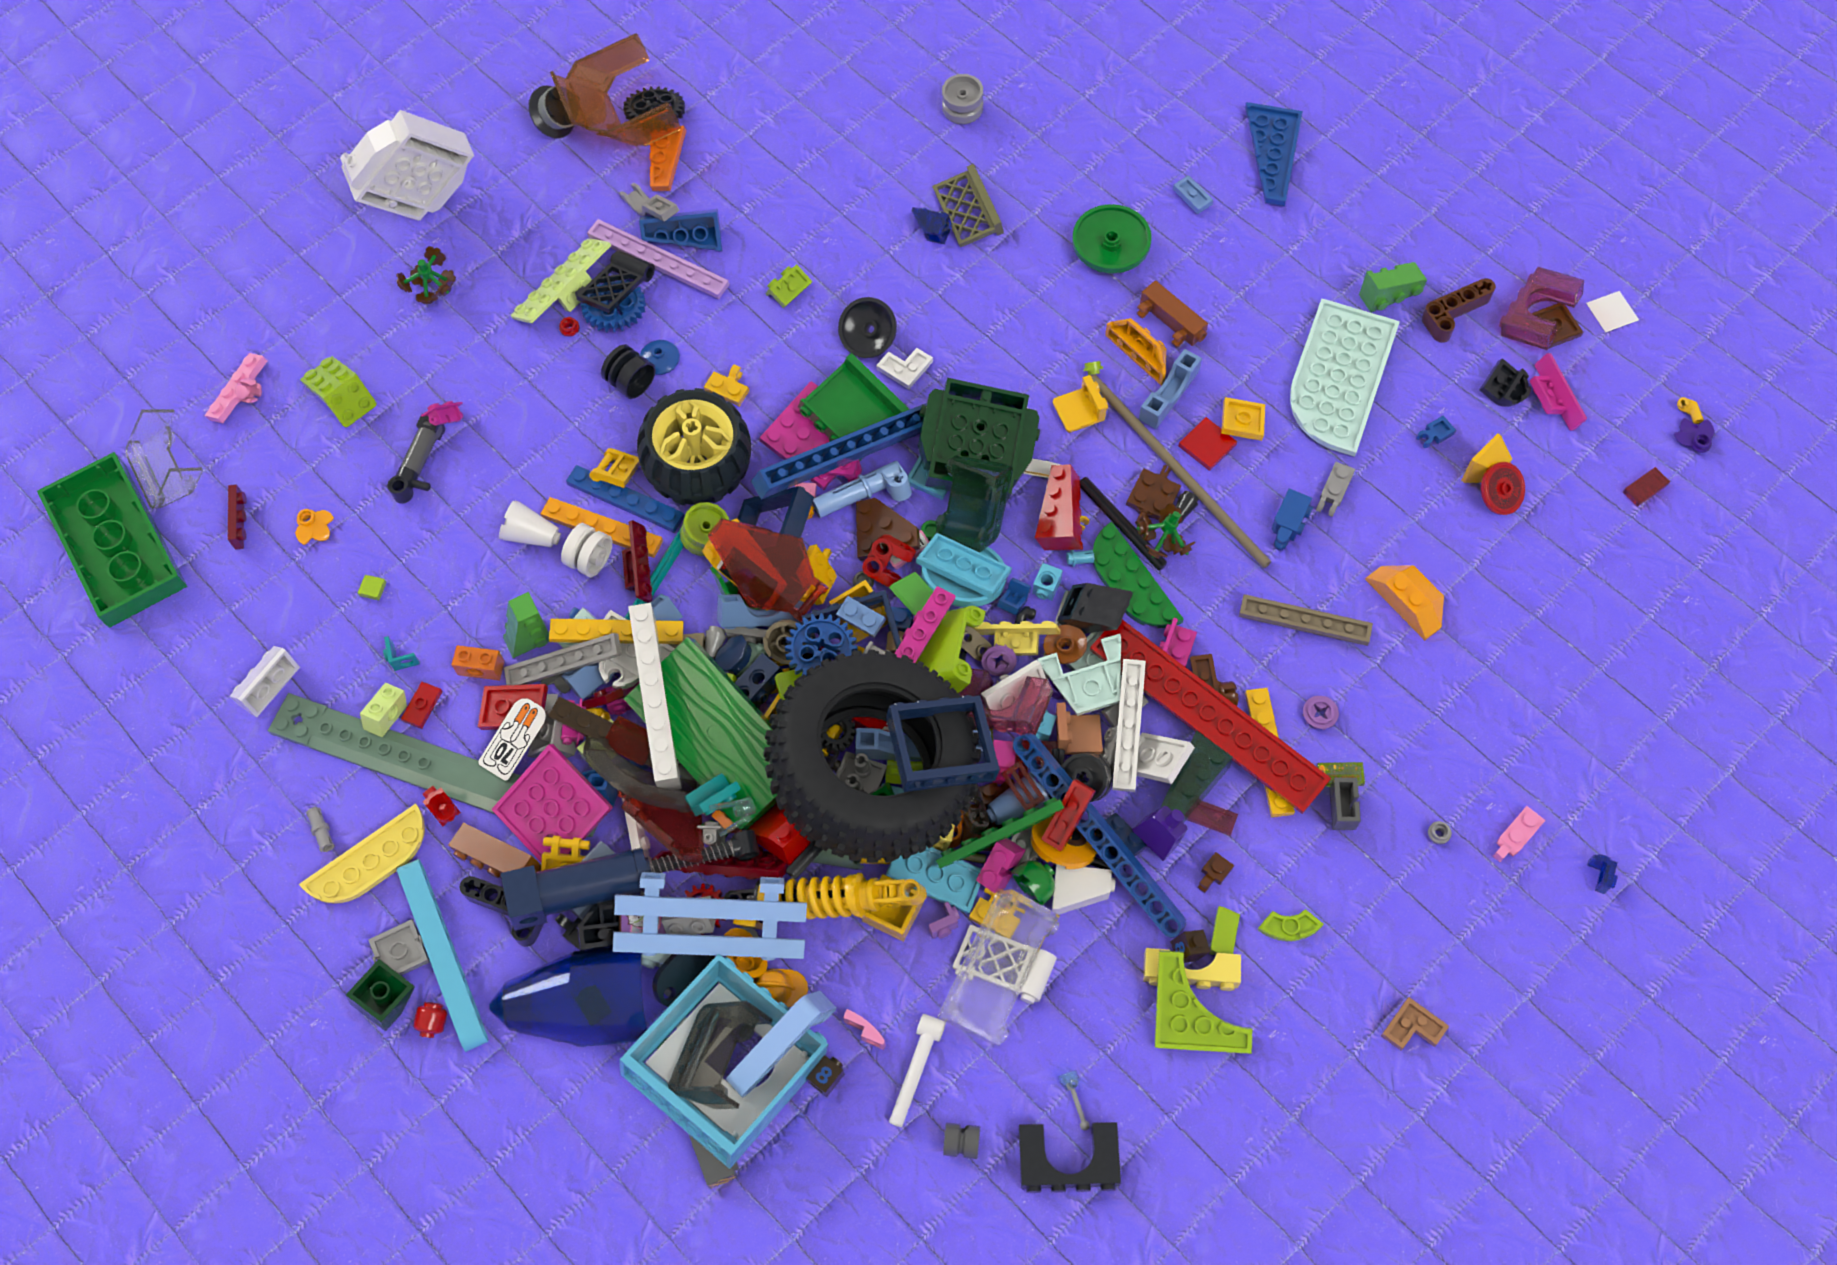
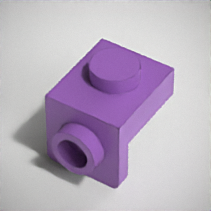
[929,901,960,939]

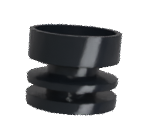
[601,344,656,399]

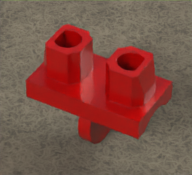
[422,786,461,827]

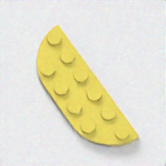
[299,804,425,904]

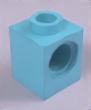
[1033,563,1063,601]

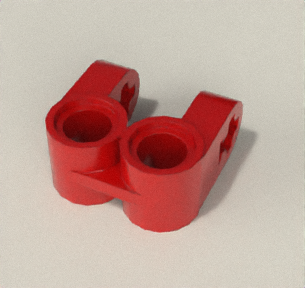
[862,534,916,587]

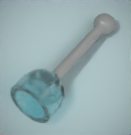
[1058,1070,1090,1130]

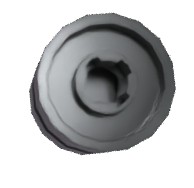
[943,1123,980,1159]

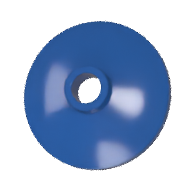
[640,340,680,375]

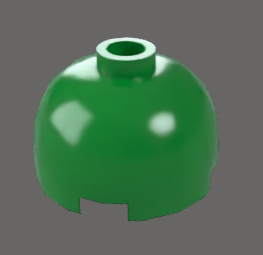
[1011,860,1055,907]

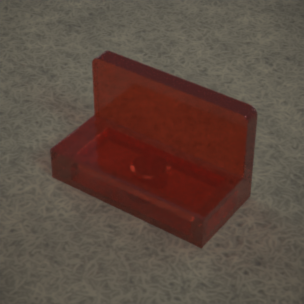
[603,716,650,765]

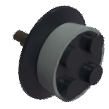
[528,85,580,138]

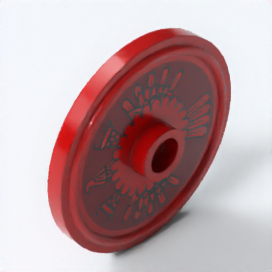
[1481,462,1525,515]

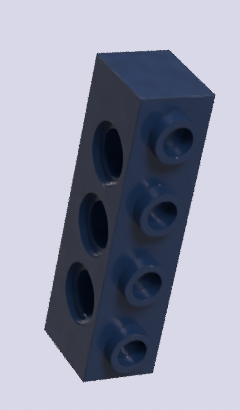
[735,653,783,708]

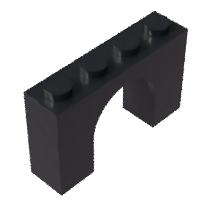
[1018,1122,1121,1193]

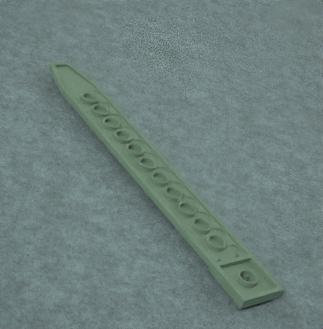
[268,693,598,837]

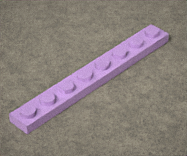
[587,219,729,299]

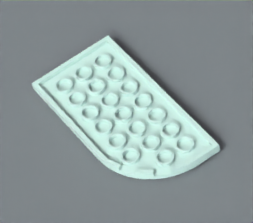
[1290,299,1400,457]

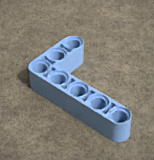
[726,991,837,1098]

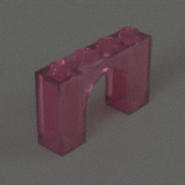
[1499,267,1584,350]
[959,668,1054,735]

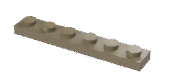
[1239,594,1373,646]

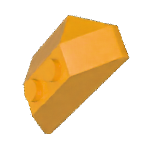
[1105,318,1166,386]
[1365,565,1444,641]

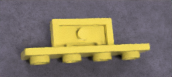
[972,621,1060,656]

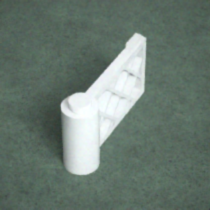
[952,925,1057,1004]

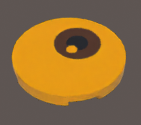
[1030,814,1097,869]

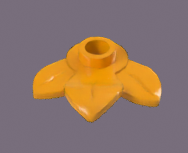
[295,509,334,545]

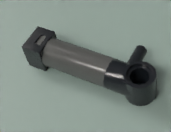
[387,414,446,503]

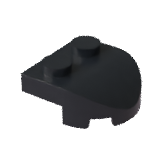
[1479,358,1531,407]

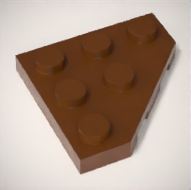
[856,498,920,561]

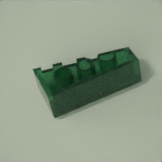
[1160,730,1233,823]

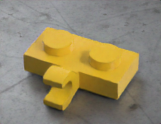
[704,364,749,407]

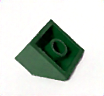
[346,959,415,1032]

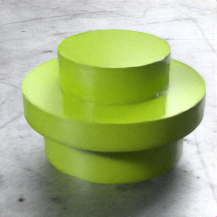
[1083,361,1104,375]

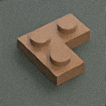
[1381,997,1449,1051]

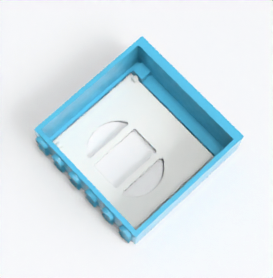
[619,954,828,1169]

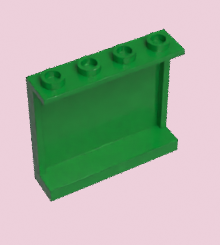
[798,353,910,462]

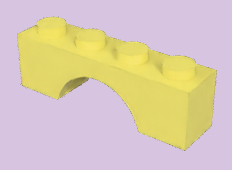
[1143,948,1241,991]

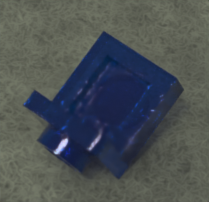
[1587,854,1618,894]

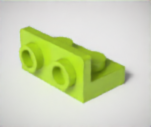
[765,264,813,308]

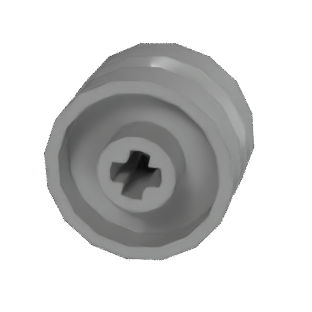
[942,74,983,124]

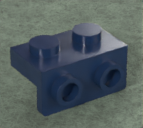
[1095,813,1147,867]

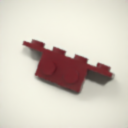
[622,520,652,603]

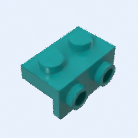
[685,773,741,816]

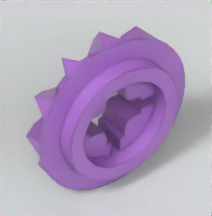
[982,643,1017,676]
[1303,696,1339,730]

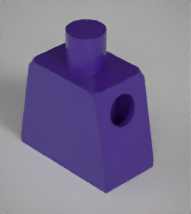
[1132,806,1188,861]

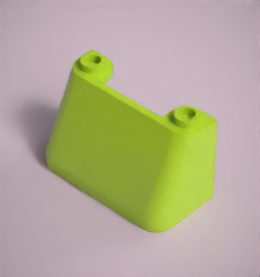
[916,606,986,693]

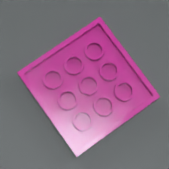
[759,381,837,490]
[491,744,613,862]

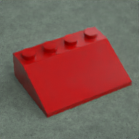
[747,804,811,866]

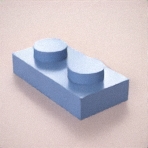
[1173,175,1213,214]
[836,596,886,638]

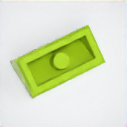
[1209,906,1240,956]

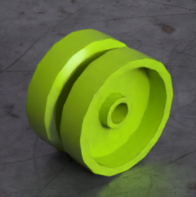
[680,502,729,556]

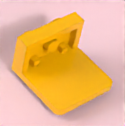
[1053,375,1108,433]

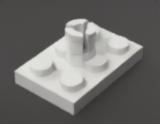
[981,660,1052,729]
[1136,733,1195,784]

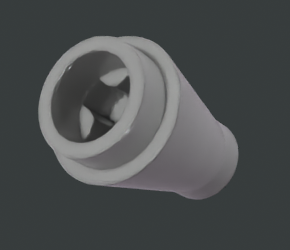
[705,626,727,659]

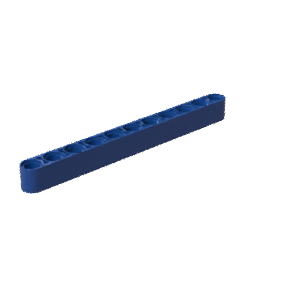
[1013,733,1186,937]

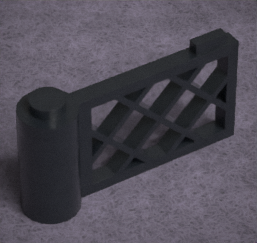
[575,250,655,314]

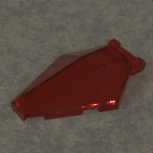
[708,518,829,622]
[617,784,704,864]

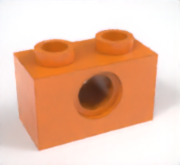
[451,645,505,681]

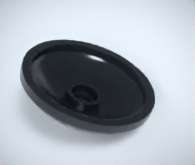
[838,297,897,358]

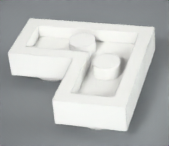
[876,348,933,390]

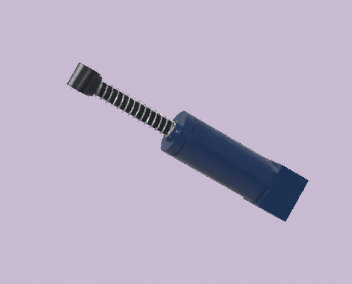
[501,830,760,930]

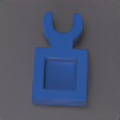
[1416,415,1456,448]

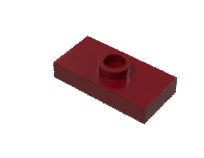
[582,688,624,709]

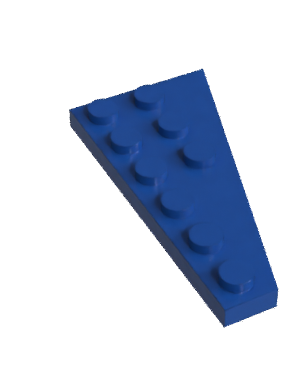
[1245,102,1303,206]

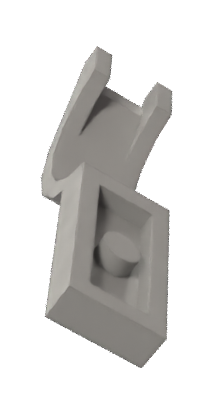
[619,183,679,221]

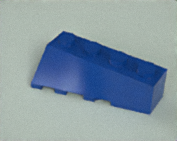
[639,209,722,251]

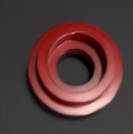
[559,317,580,336]

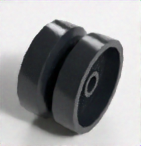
[1061,753,1114,802]

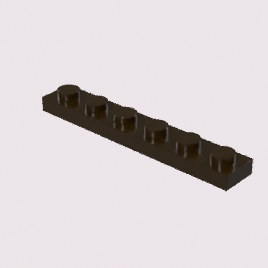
[548,697,678,769]

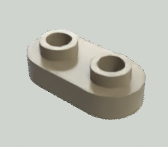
[961,625,992,661]

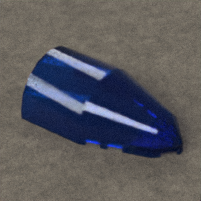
[489,948,648,1047]

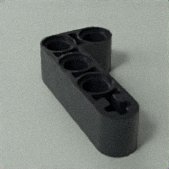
[459,876,547,947]

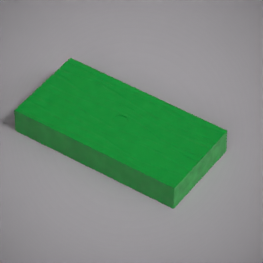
[37,452,188,628]
[624,637,778,830]

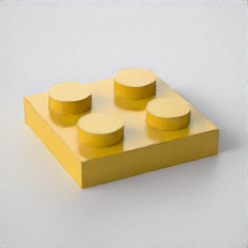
[1221,397,1265,441]

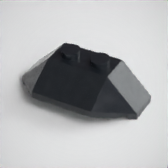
[577,895,644,950]

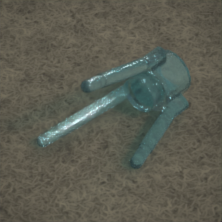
[709,796,756,837]

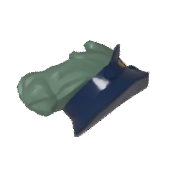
[714,635,770,677]

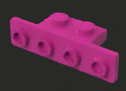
[1530,353,1587,430]
[895,586,955,663]

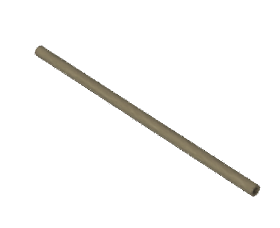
[1091,374,1271,569]

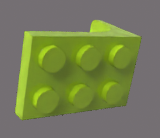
[300,356,377,427]

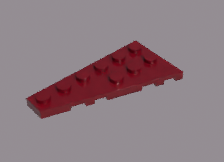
[652,847,789,880]

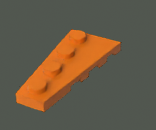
[649,126,686,191]

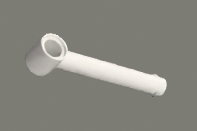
[889,1013,946,1127]

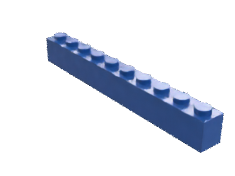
[751,403,926,500]

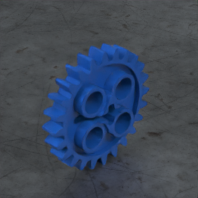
[581,280,646,333]
[785,613,858,676]

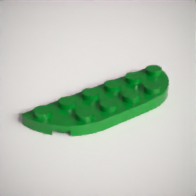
[1093,522,1184,628]
[936,797,1065,868]

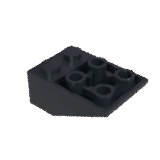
[1057,583,1133,634]

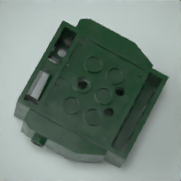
[918,378,1040,503]

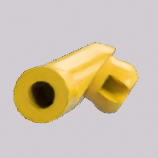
[1677,397,1704,424]

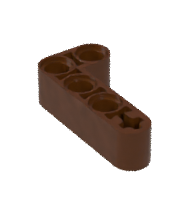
[1422,278,1496,343]

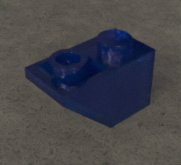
[911,207,952,244]

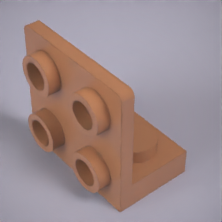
[1056,703,1103,755]

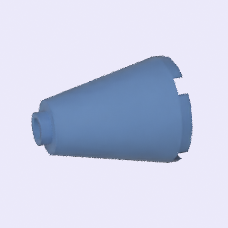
[985,772,1049,825]

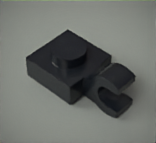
[555,913,582,951]

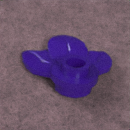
[1674,418,1715,453]

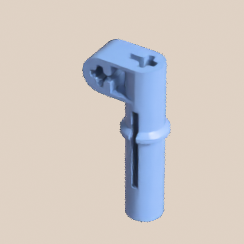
[813,460,912,518]

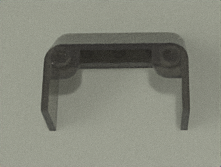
[668,1001,773,1109]

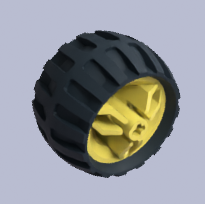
[637,388,751,505]

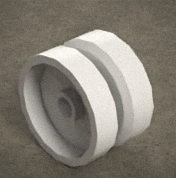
[561,523,613,577]

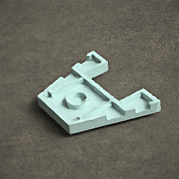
[1038,634,1121,716]

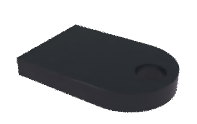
[652,954,715,1007]

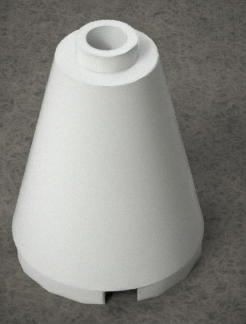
[499,500,561,547]

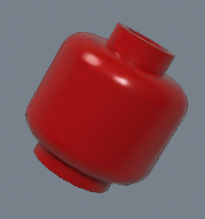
[413,1002,447,1038]

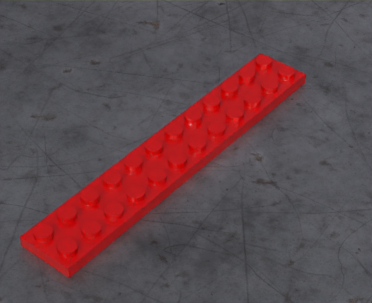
[1090,619,1331,814]

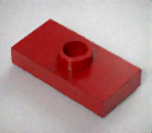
[401,682,443,729]

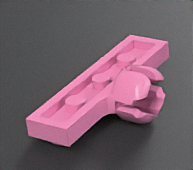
[205,353,267,424]

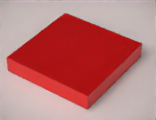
[1178,417,1238,471]

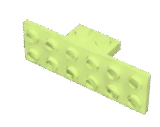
[511,239,611,323]

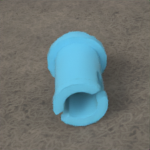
[1066,550,1094,567]

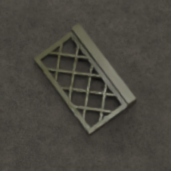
[932,164,1004,248]

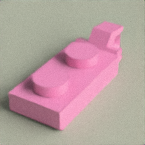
[1493,806,1546,862]

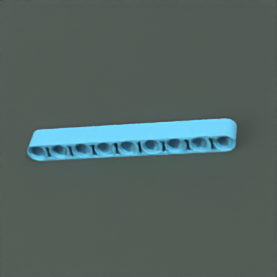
[397,859,489,1052]

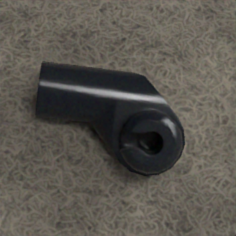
[1014,606,1036,624]

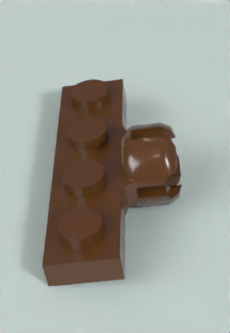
[1190,654,1239,742]

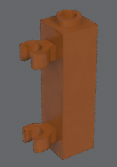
[1136,280,1208,348]

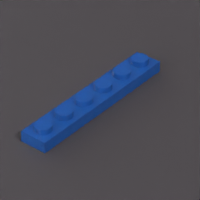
[566,465,685,533]

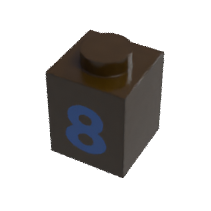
[1170,929,1211,963]
[806,1055,845,1097]

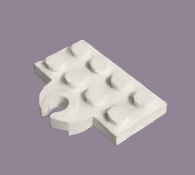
[599,610,675,689]

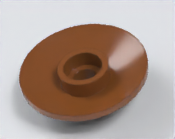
[1043,625,1087,664]

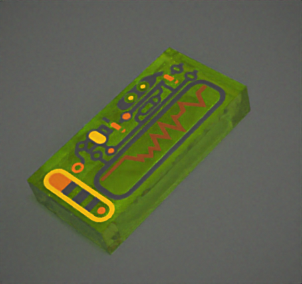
[1316,762,1365,787]

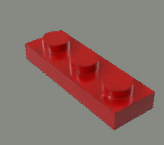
[1041,779,1095,852]

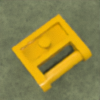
[589,448,640,488]

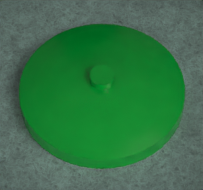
[1072,204,1152,273]

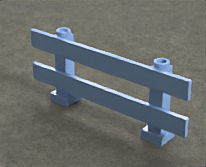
[613,872,807,961]

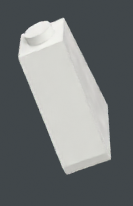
[1052,864,1116,915]

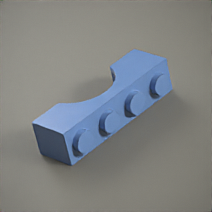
[1139,349,1202,429]
[717,593,808,629]

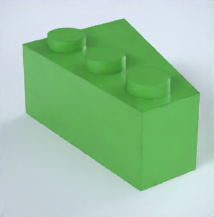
[1359,262,1427,313]
[503,592,550,658]

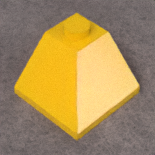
[1461,433,1512,483]

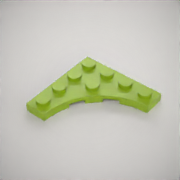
[1154,950,1253,1054]

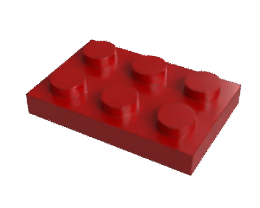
[478,684,548,730]

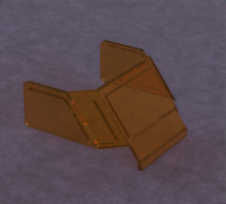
[550,33,681,146]

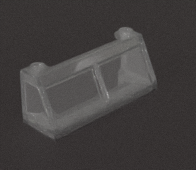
[937,889,1060,1046]

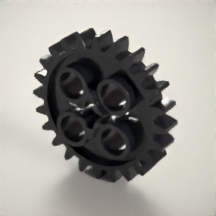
[623,86,685,130]

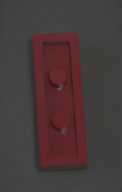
[228,484,247,550]

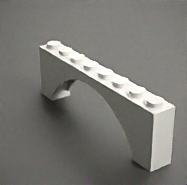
[628,603,682,793]

